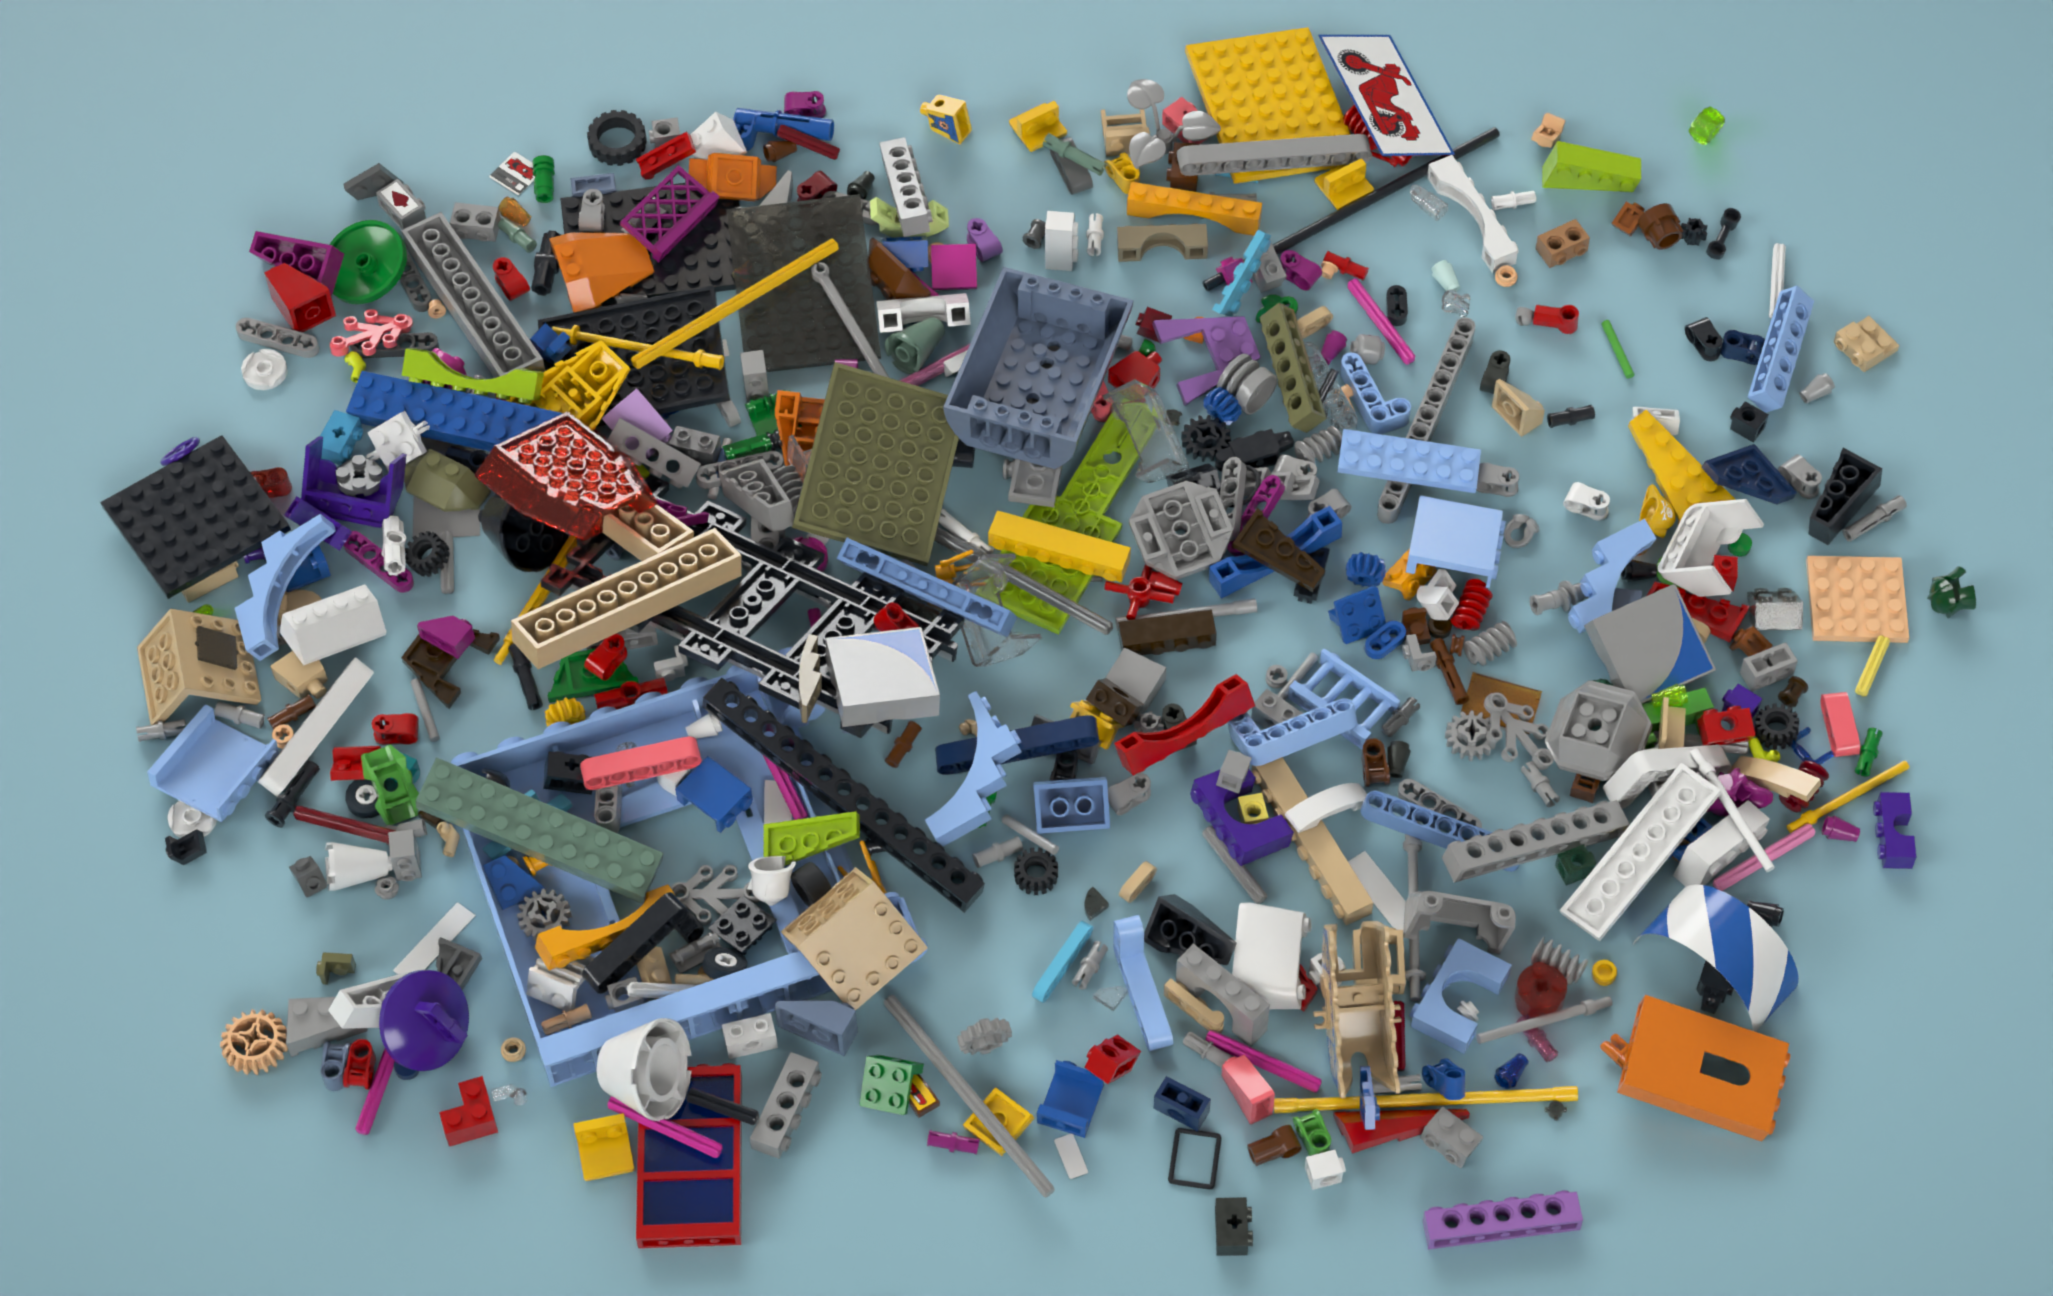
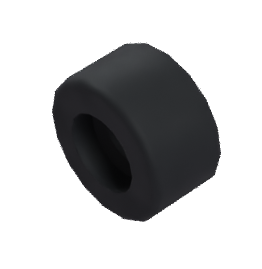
[791,862,832,907]

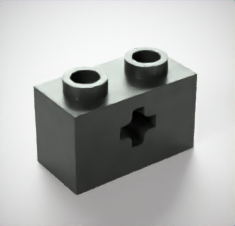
[1215,1197,1253,1256]

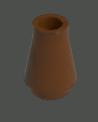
[763,141,797,162]

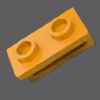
[1382,549,1437,601]

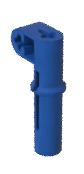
[733,108,834,151]

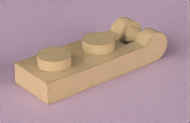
[1164,978,1224,1033]

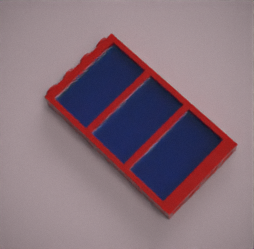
[636,1063,742,1249]

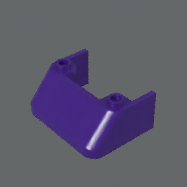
[301,436,407,528]

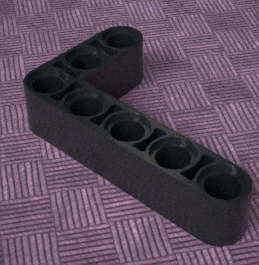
[582,892,704,994]

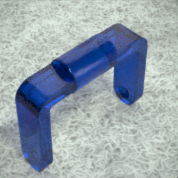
[1791,727,1834,765]

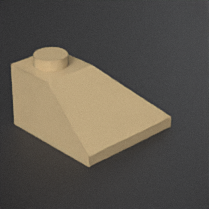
[1492,379,1545,437]

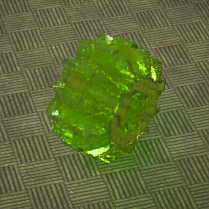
[1688,106,1725,145]

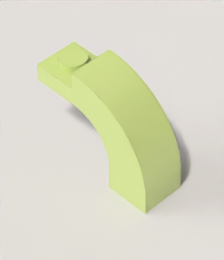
[870,197,949,237]

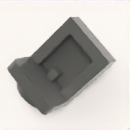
[289,856,328,897]

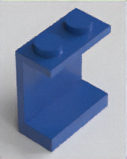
[675,756,753,833]
[1037,1060,1104,1138]

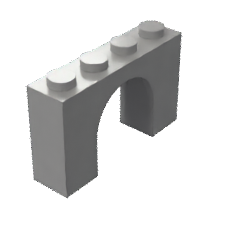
[1176,944,1270,1047]

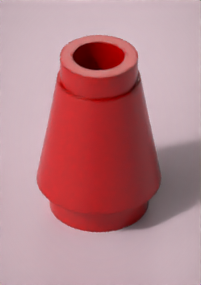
[1149,570,1183,596]

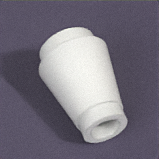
[685,713,723,739]

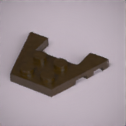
[401,629,500,709]

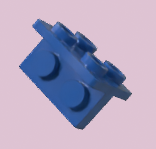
[1328,586,1386,644]

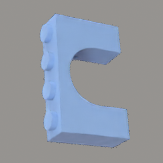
[1410,938,1512,1054]

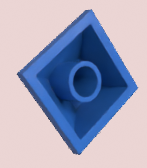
[881,236,929,272]

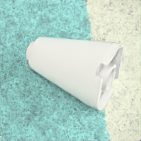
[325,842,393,891]

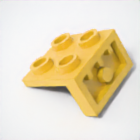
[573,1113,635,1181]

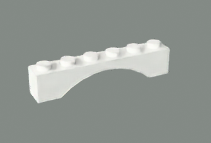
[1427,155,1519,273]

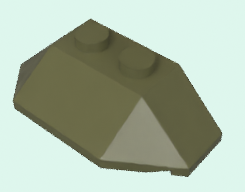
[404,449,491,512]

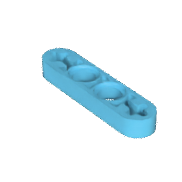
[1032,921,1093,1003]

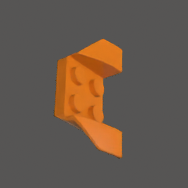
[688,153,777,202]

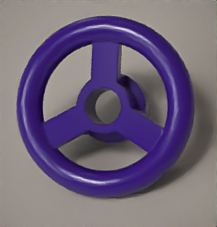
[160,437,200,466]

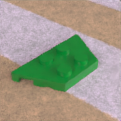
[547,648,639,703]

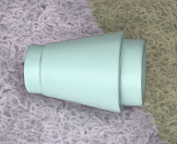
[1431,260,1460,294]

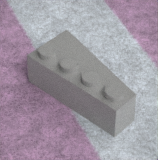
[719,459,794,531]

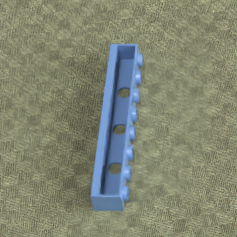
[837,538,1018,638]

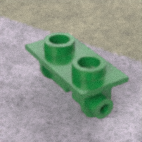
[722,433,772,460]

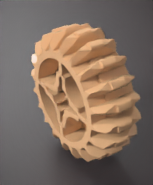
[220,1009,288,1076]

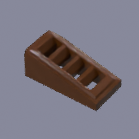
[1569,774,1601,803]

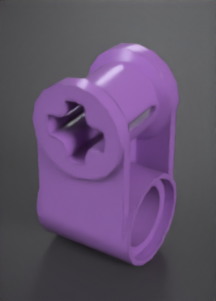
[966,218,1003,262]

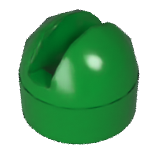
[1138,339,1156,357]

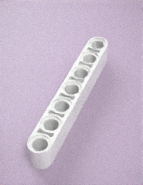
[258,657,374,797]

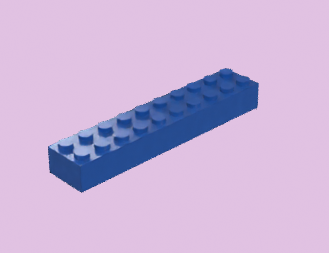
[346,371,573,466]

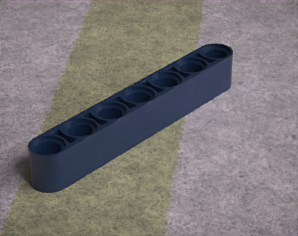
[935,715,1099,775]

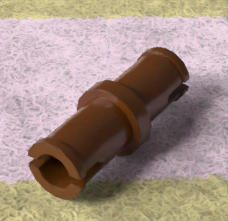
[267,694,316,730]
[885,721,922,768]

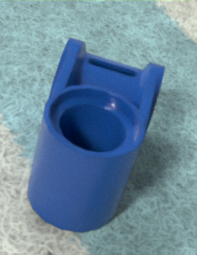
[1422,1058,1465,1100]

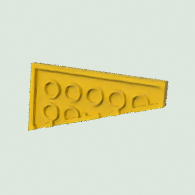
[1628,410,1736,525]

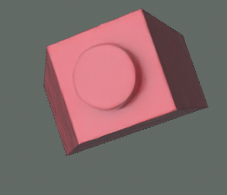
[1221,1054,1275,1125]

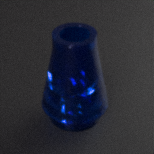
[1494,1053,1529,1089]

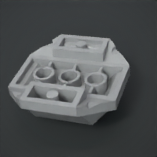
[1129,481,1233,580]
[1544,680,1653,781]

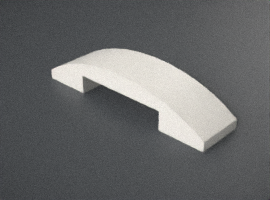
[1285,783,1371,833]

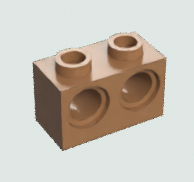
[1536,219,1590,268]

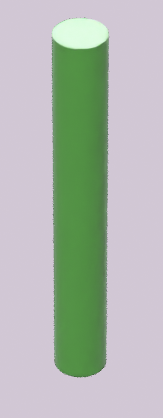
[1601,320,1635,379]

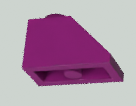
[417,615,475,659]

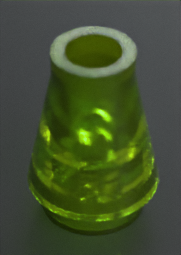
[1651,683,1688,708]

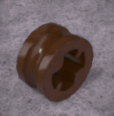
[1450,634,1464,657]

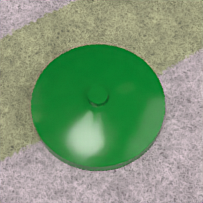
[329,220,407,305]

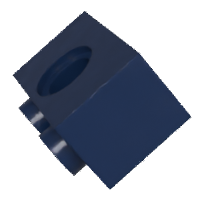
[1153,1076,1211,1131]

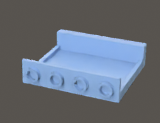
[1406,496,1506,588]

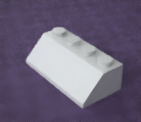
[280,584,386,665]

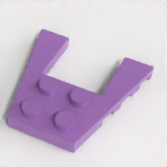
[1152,316,1261,406]

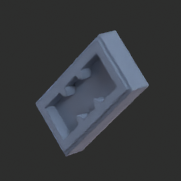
[570,173,616,197]

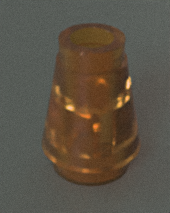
[498,196,532,227]

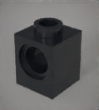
[1730,401,1769,443]

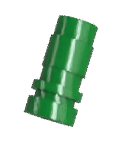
[532,155,555,203]

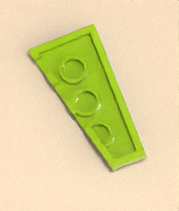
[763,811,860,866]

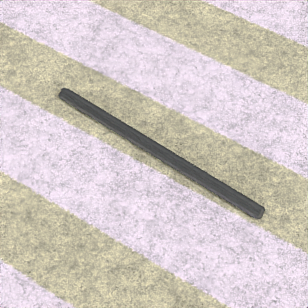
[934,527,1113,635]

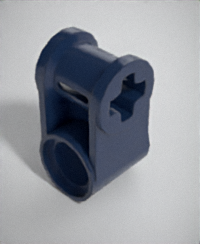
[1720,330,1765,365]

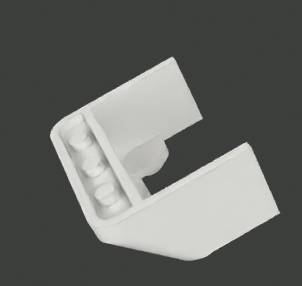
[1658,499,1764,597]

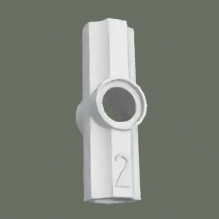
[381,516,406,576]

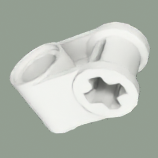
[1563,482,1610,521]

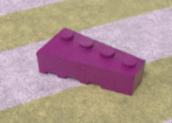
[249,231,344,296]

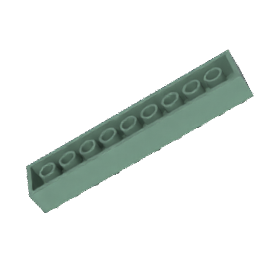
[416,757,663,904]

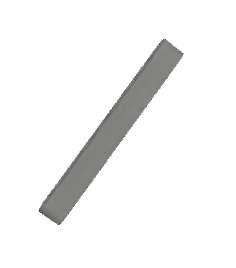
[1176,134,1372,176]

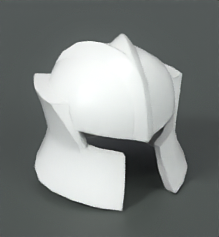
[747,856,796,906]

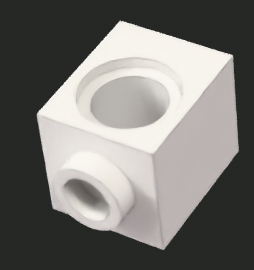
[1305,1150,1346,1190]

